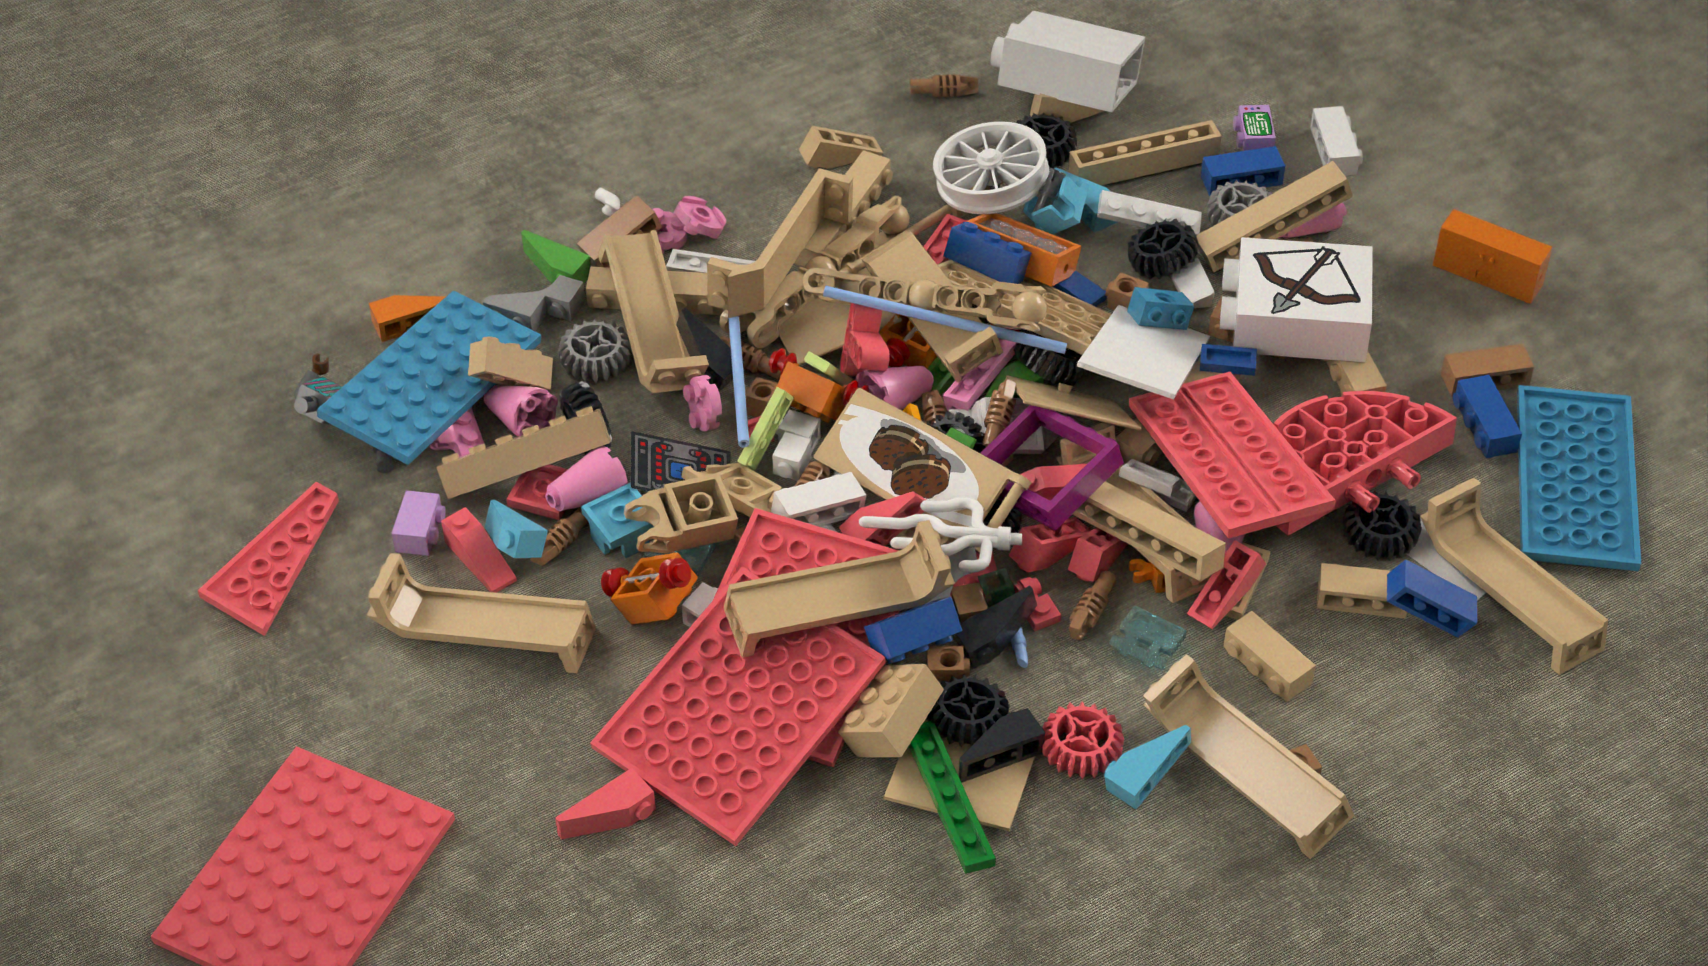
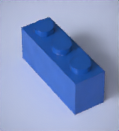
[1201,146,1285,196]
[943,222,1031,284]
[1453,375,1522,459]
[1387,560,1477,638]
[864,597,962,664]

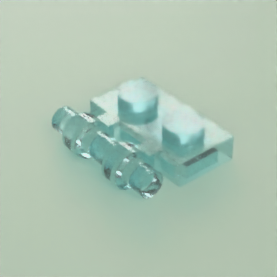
[1109,605,1187,671]

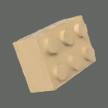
[838,664,944,757]

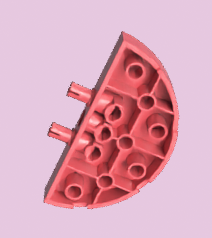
[1273,391,1457,536]

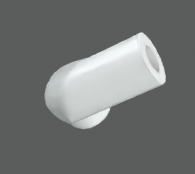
[595,187,620,217]

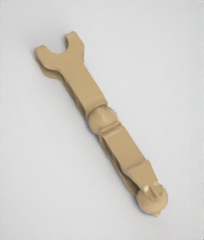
[720,196,910,349]
[803,268,1047,332]

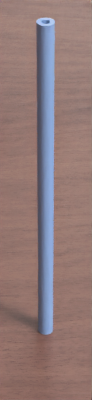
[823,286,1067,354]
[728,316,750,448]

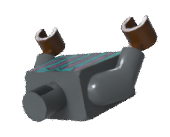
[294,353,342,424]

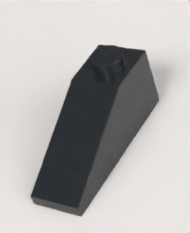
[676,308,745,391]
[955,586,1037,669]
[959,708,1045,783]

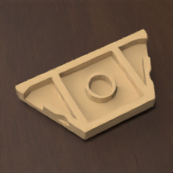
[682,463,782,517]

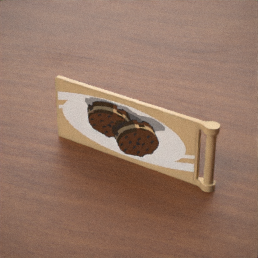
[814,388,1032,554]

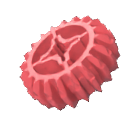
[1042,701,1124,780]

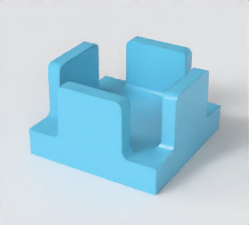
[1023,171,1089,234]
[581,482,654,558]

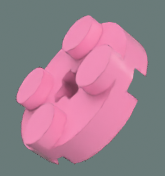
[674,196,726,239]
[653,208,687,254]
[683,375,722,431]

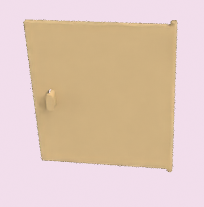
[779,268,902,366]
[1006,375,1141,431]
[884,720,1035,832]

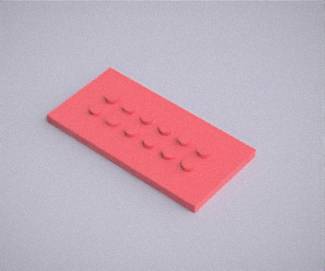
[1129,372,1335,539]

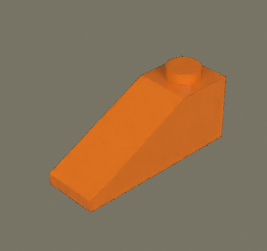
[369,295,446,342]

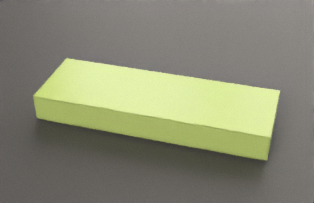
[804,351,854,386]
[737,387,794,471]

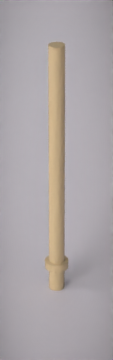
[840,204,952,274]

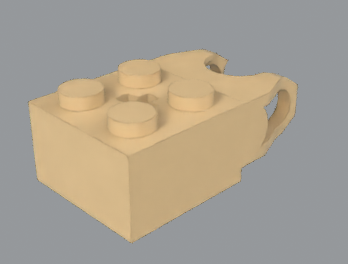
[624,473,738,553]

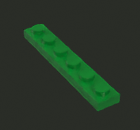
[909,721,996,874]

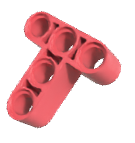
[840,303,889,377]

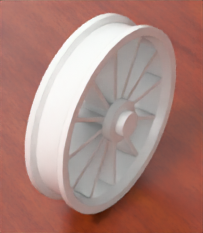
[933,122,1049,214]

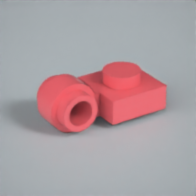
[1013,577,1061,632]

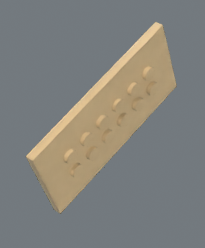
[937,260,1112,355]

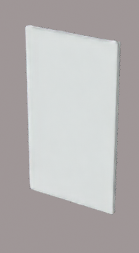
[1077,305,1210,400]

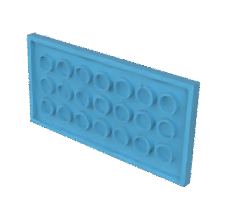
[317,290,541,465]
[1517,385,1641,571]

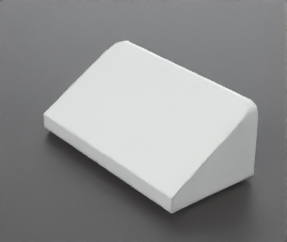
[1170,258,1215,308]

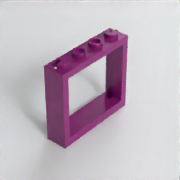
[980,405,1124,531]

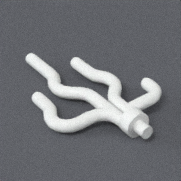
[859,497,1022,572]

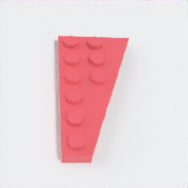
[198,482,339,636]

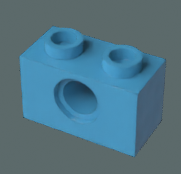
[1127,287,1194,330]

